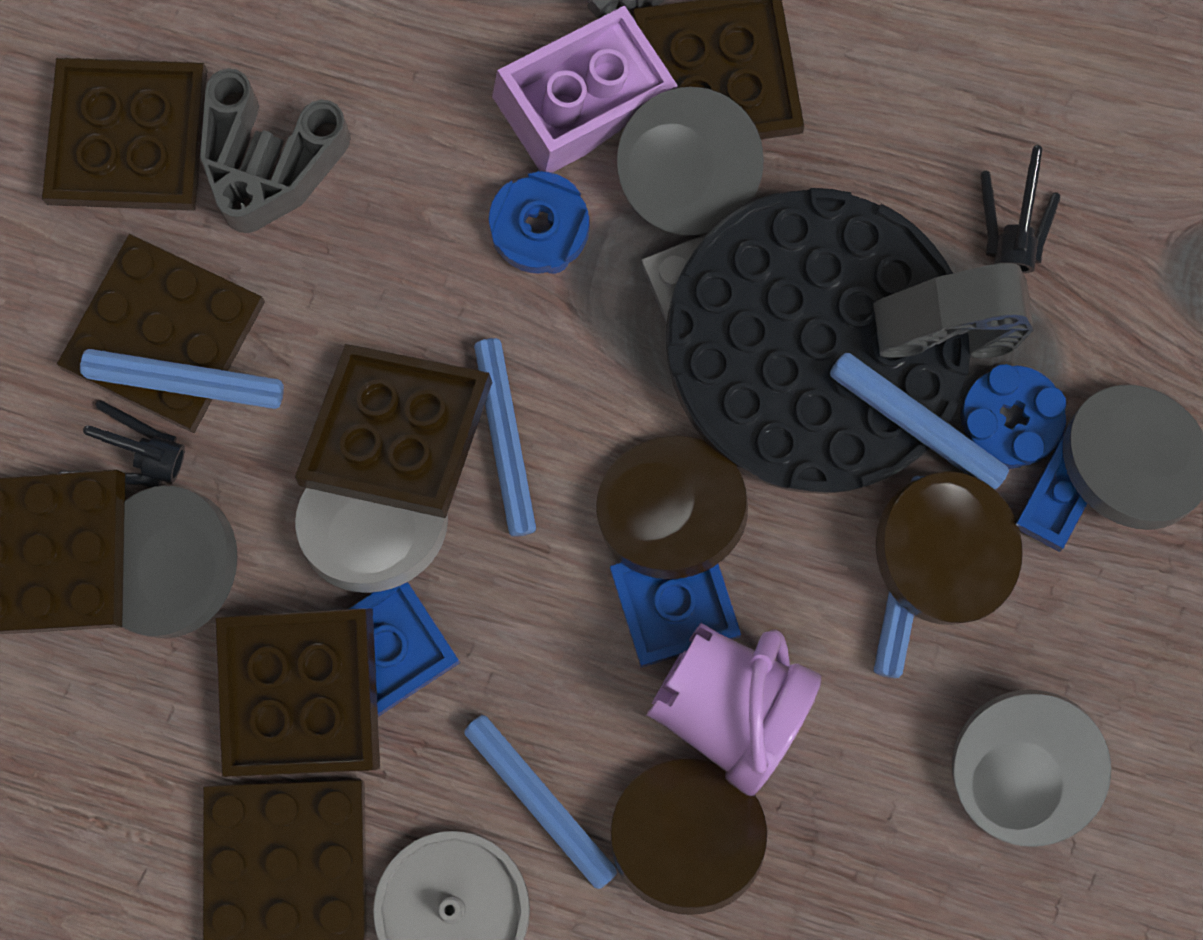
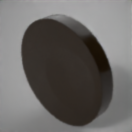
[596,436,748,579]
[876,472,1023,625]
[611,759,767,915]

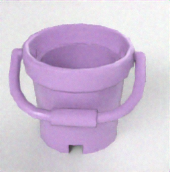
[646,623,821,796]

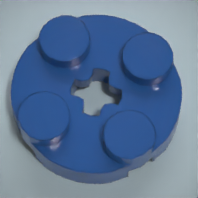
[489,171,590,274]
[960,364,1066,469]

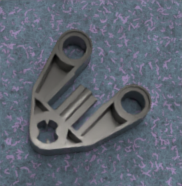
[200,68,351,233]
[873,263,1034,358]

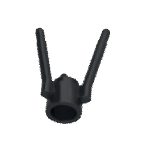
[981,145,1061,273]
[58,400,185,488]

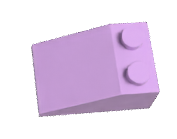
[492,5,678,173]

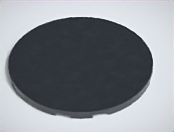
[666,188,971,494]

